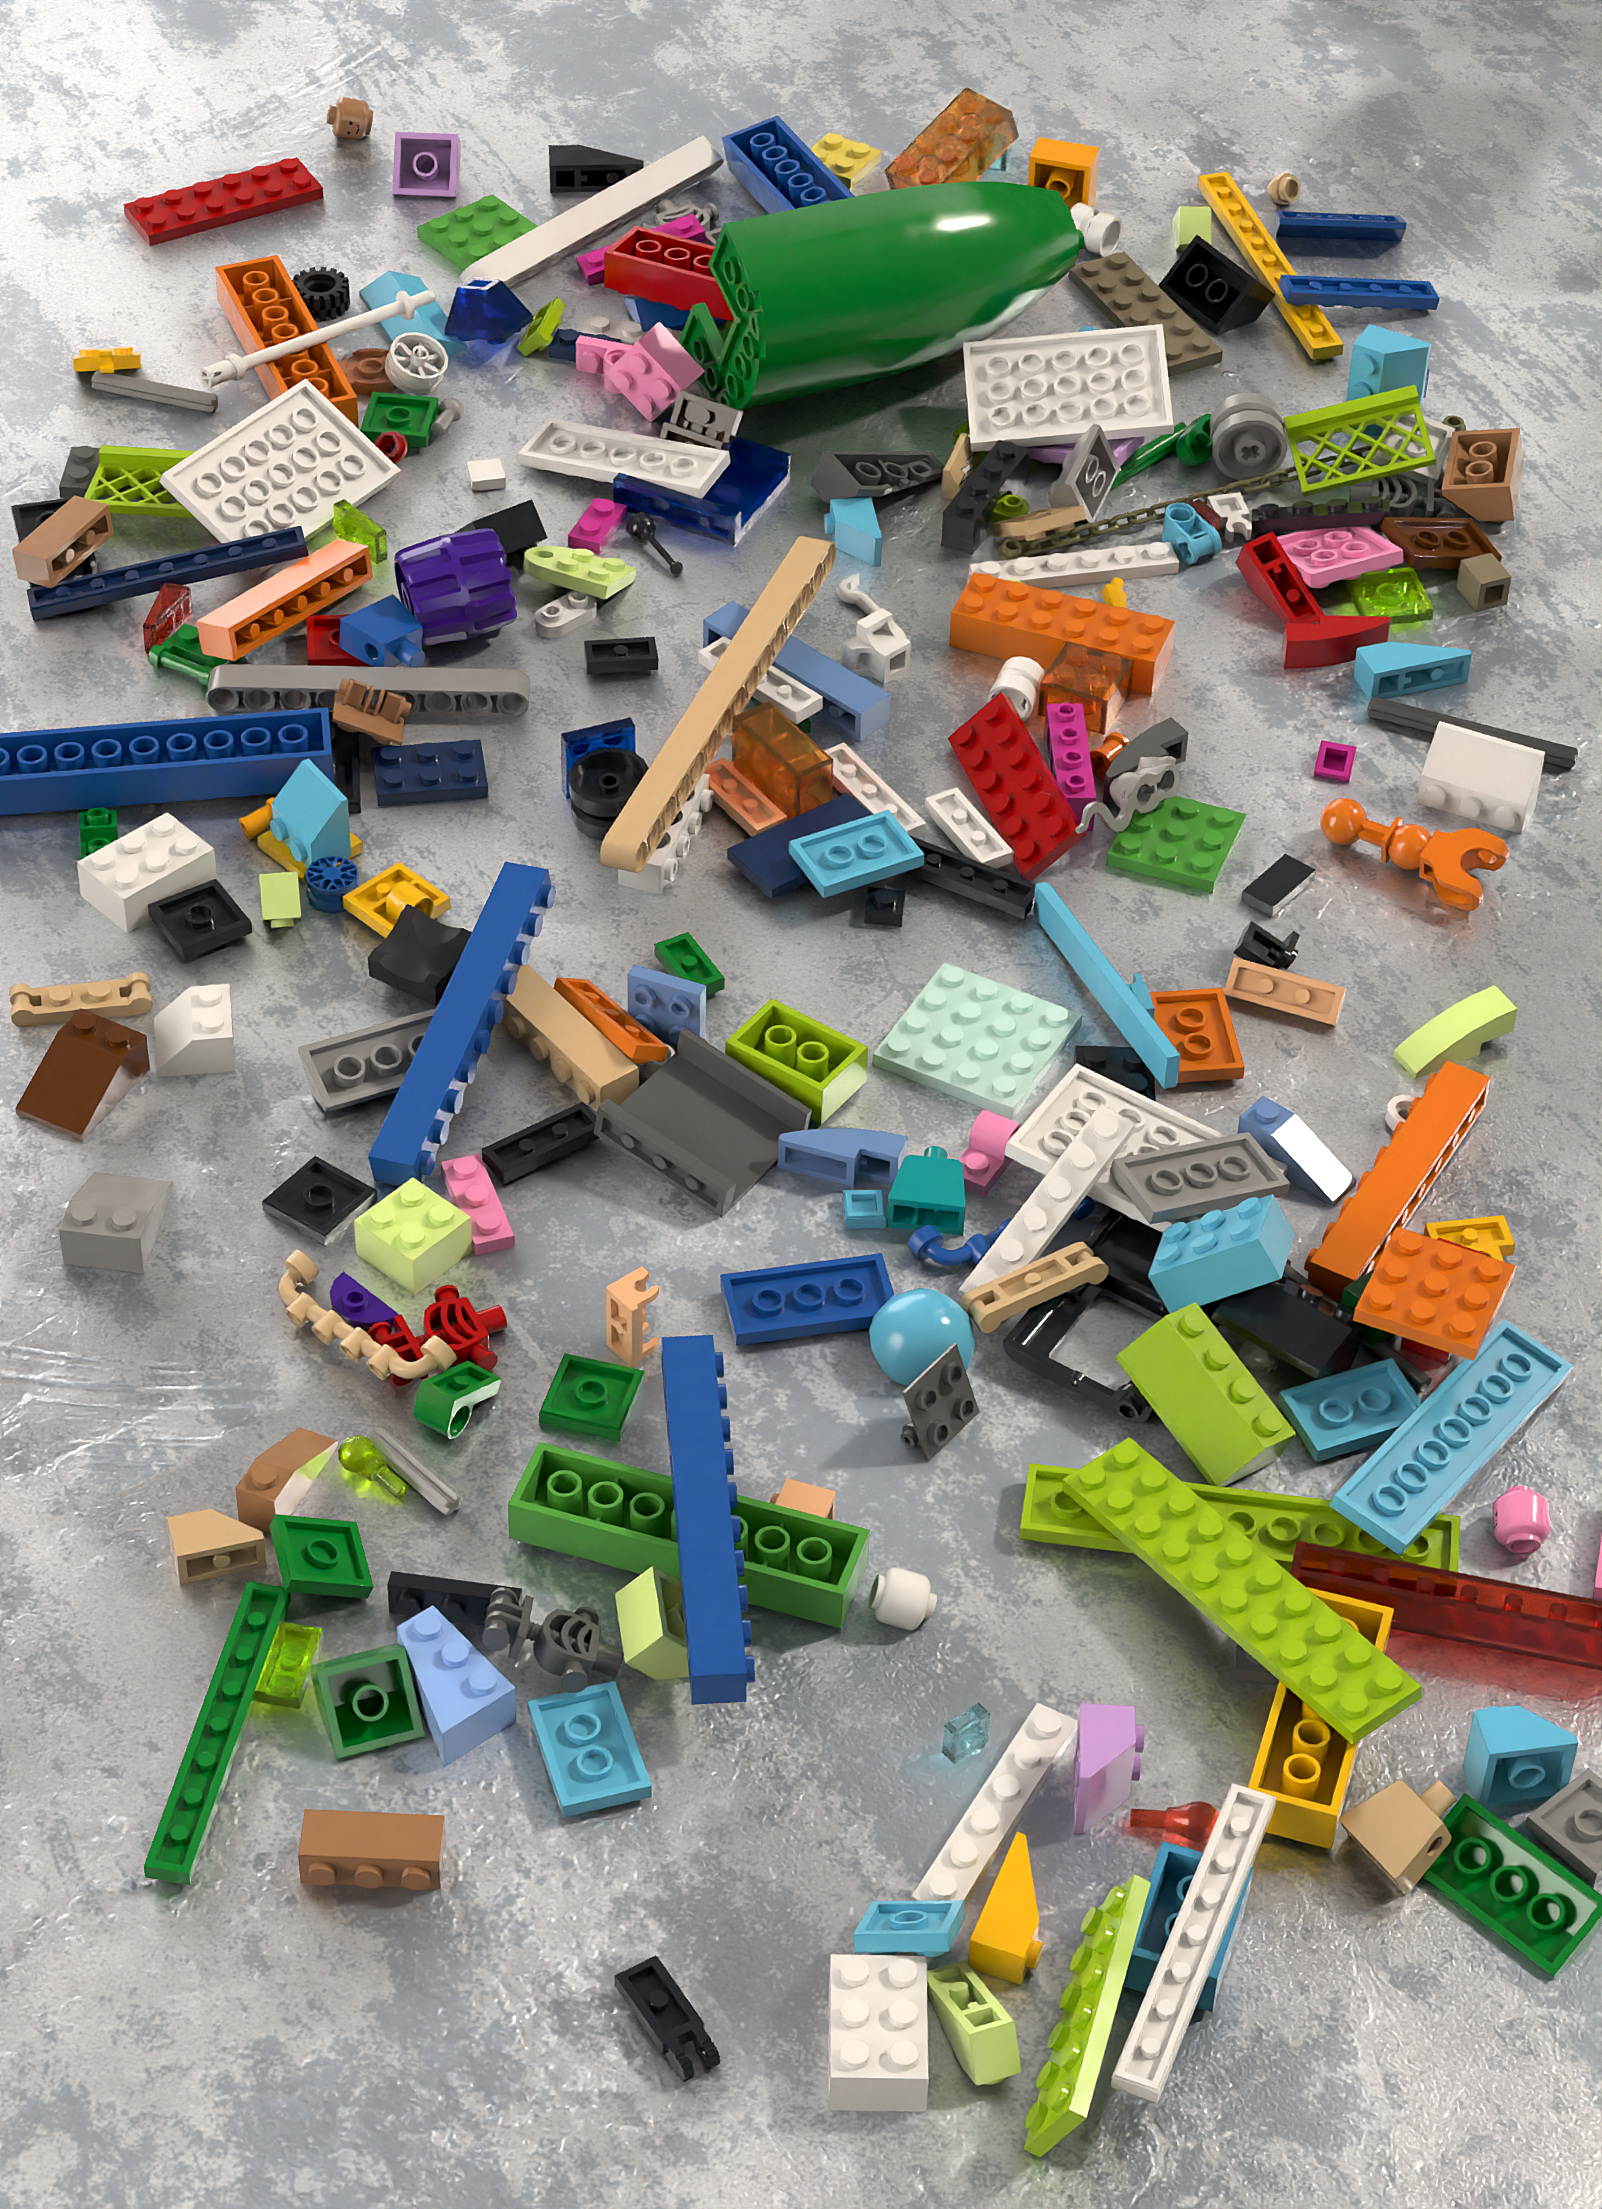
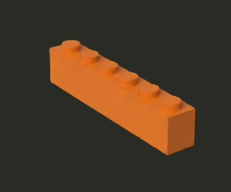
[196,539,373,661]

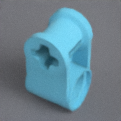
[1162,503,1222,565]

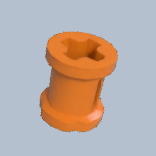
[1090,732,1130,779]

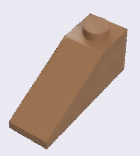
[236,1427,338,1533]

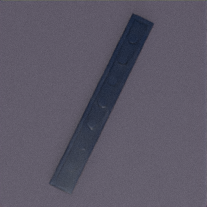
[26,526,309,620]

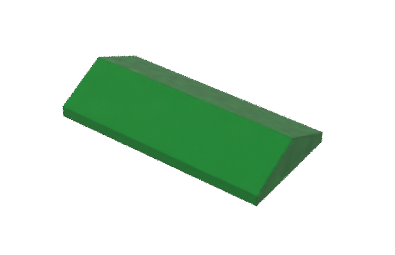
[1422,1793,1602,1979]

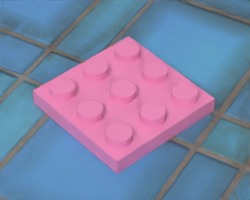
[1277,526,1403,588]

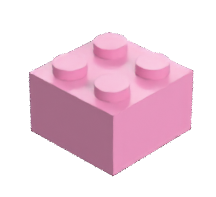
[605,322,705,423]

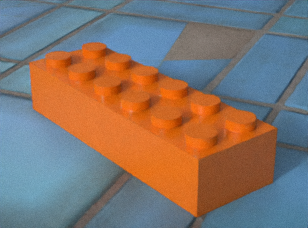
[949,572,1175,696]

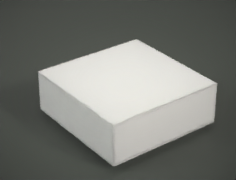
[466,458,506,491]

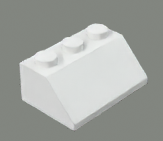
[1417,721,1545,834]

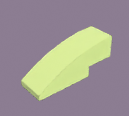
[1393,985,1518,1079]

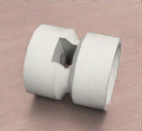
[1070,203,1122,257]
[987,656,1046,722]

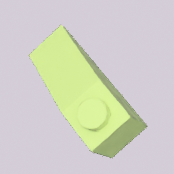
[927,1960,1022,2086]

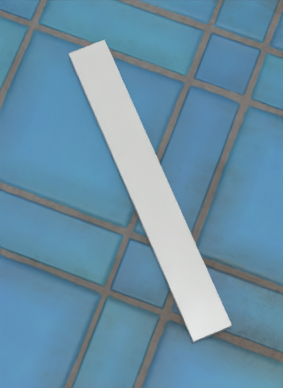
[1111,1783,1277,2103]

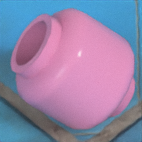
[1492,1486,1550,1554]

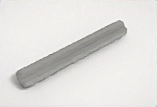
[91,371,218,413]

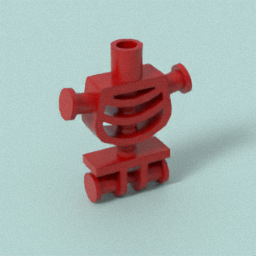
[367,1285,507,1386]

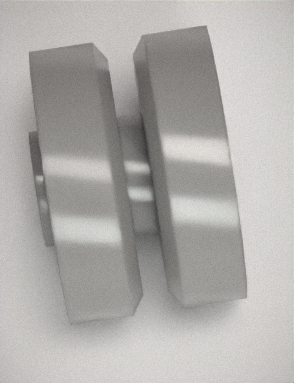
[1209,393,1287,480]

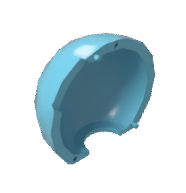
[868,1288,975,1386]

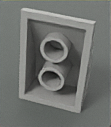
[1048,423,1120,525]
[59,1172,174,1274]

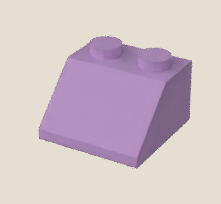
[392,132,461,198]
[1074,1703,1144,1834]

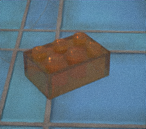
[730,701,833,821]

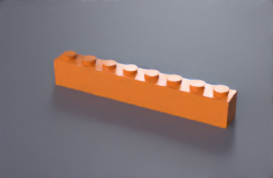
[1304,1060,1491,1303]

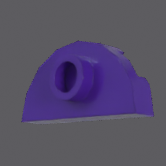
[330,1271,399,1329]

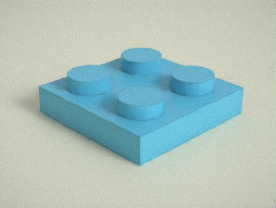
[853,1900,965,1958]

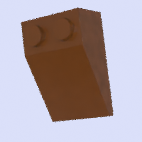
[15,1008,150,1141]

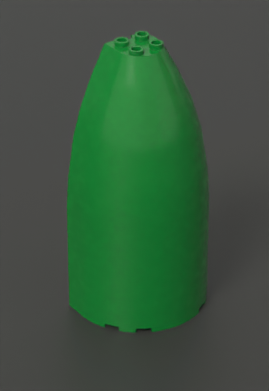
[679,181,1085,410]

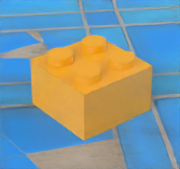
[1028,137,1100,210]

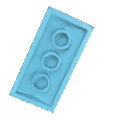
[359,271,467,357]

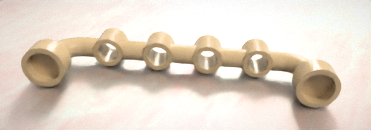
[278,1250,457,1380]

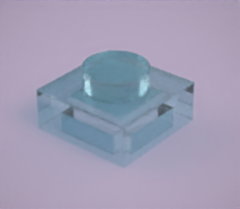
[942,1703,991,1764]

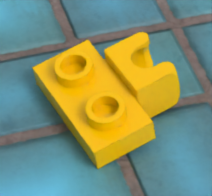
[1423,1215,1515,1261]

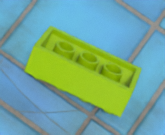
[1115,1302,1296,1487]

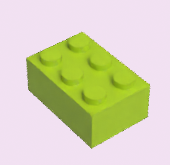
[725,998,868,1125]

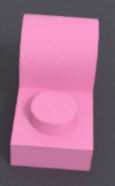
[576,335,632,394]
[959,1109,1022,1198]

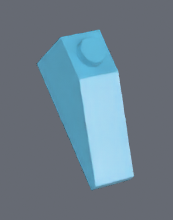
[1353,642,1472,701]

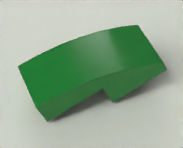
[79,808,119,859]

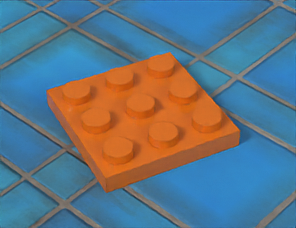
[1353,1226,1516,1361]

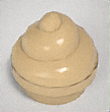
[1268,173,1300,205]

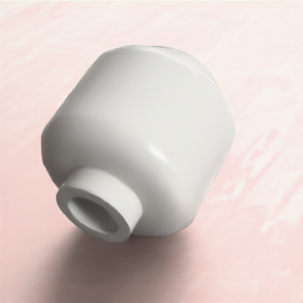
[868,1567,937,1630]

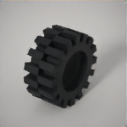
[292,267,350,322]

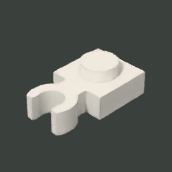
[1206,492,1252,543]

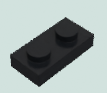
[584,636,658,674]

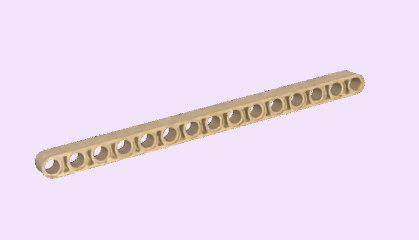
[600,536,836,873]

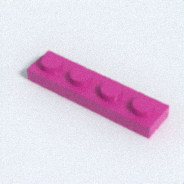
[576,213,707,286]

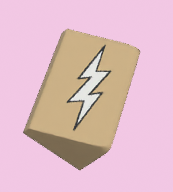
[942,432,982,500]

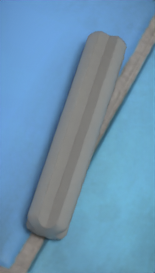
[366,1426,461,1515]

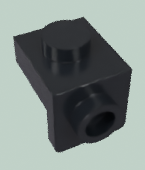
[1233,921,1300,970]

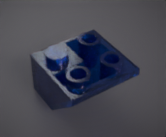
[444,277,533,344]

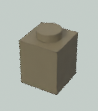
[1456,553,1511,612]

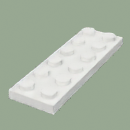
[518,418,730,500]

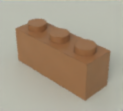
[12,496,114,589]
[298,1809,446,1890]

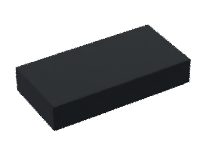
[1241,854,1316,917]

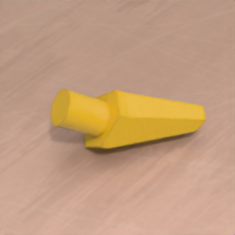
[1101,577,1127,608]

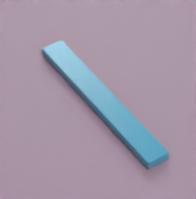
[1033,882,1180,1089]

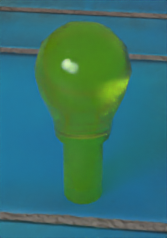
[338,1435,409,1499]

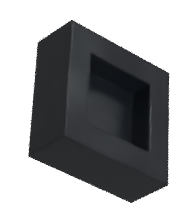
[864,887,906,927]

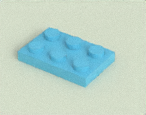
[789,810,924,898]
[1278,1358,1422,1462]
[527,1681,652,1818]

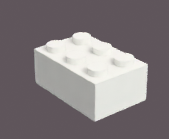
[77,812,217,934]
[829,1954,929,2112]

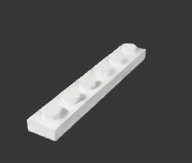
[969,542,1179,589]
[959,1103,1135,1297]
[911,1703,1078,1908]

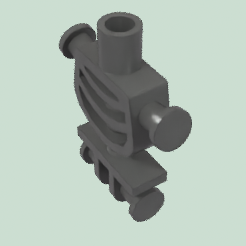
[1349,465,1457,532]
[482,1588,624,1693]

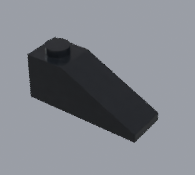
[548,145,644,193]

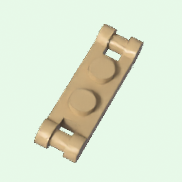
[9,972,153,1027]
[959,1242,1109,1333]

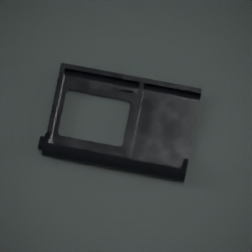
[1003,1208,1226,1423]

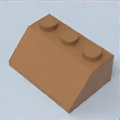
[1442,428,1524,523]

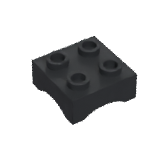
[368,904,472,1006]

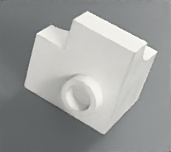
[842,608,911,684]

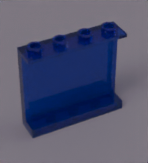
[613,416,791,546]

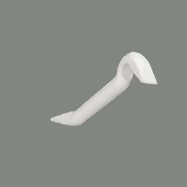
[836,572,907,639]

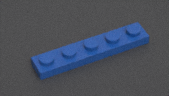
[1278,275,1440,311]

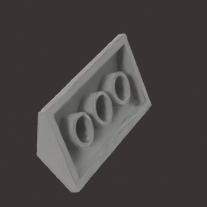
[298,1008,437,1113]

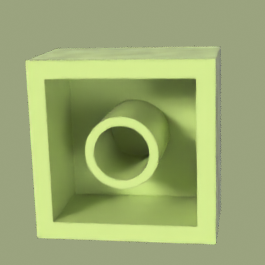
[354,1177,473,1295]

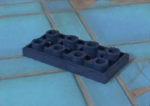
[727,793,871,899]

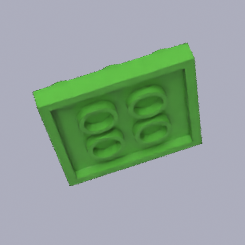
[417,194,538,271]
[1106,796,1247,893]

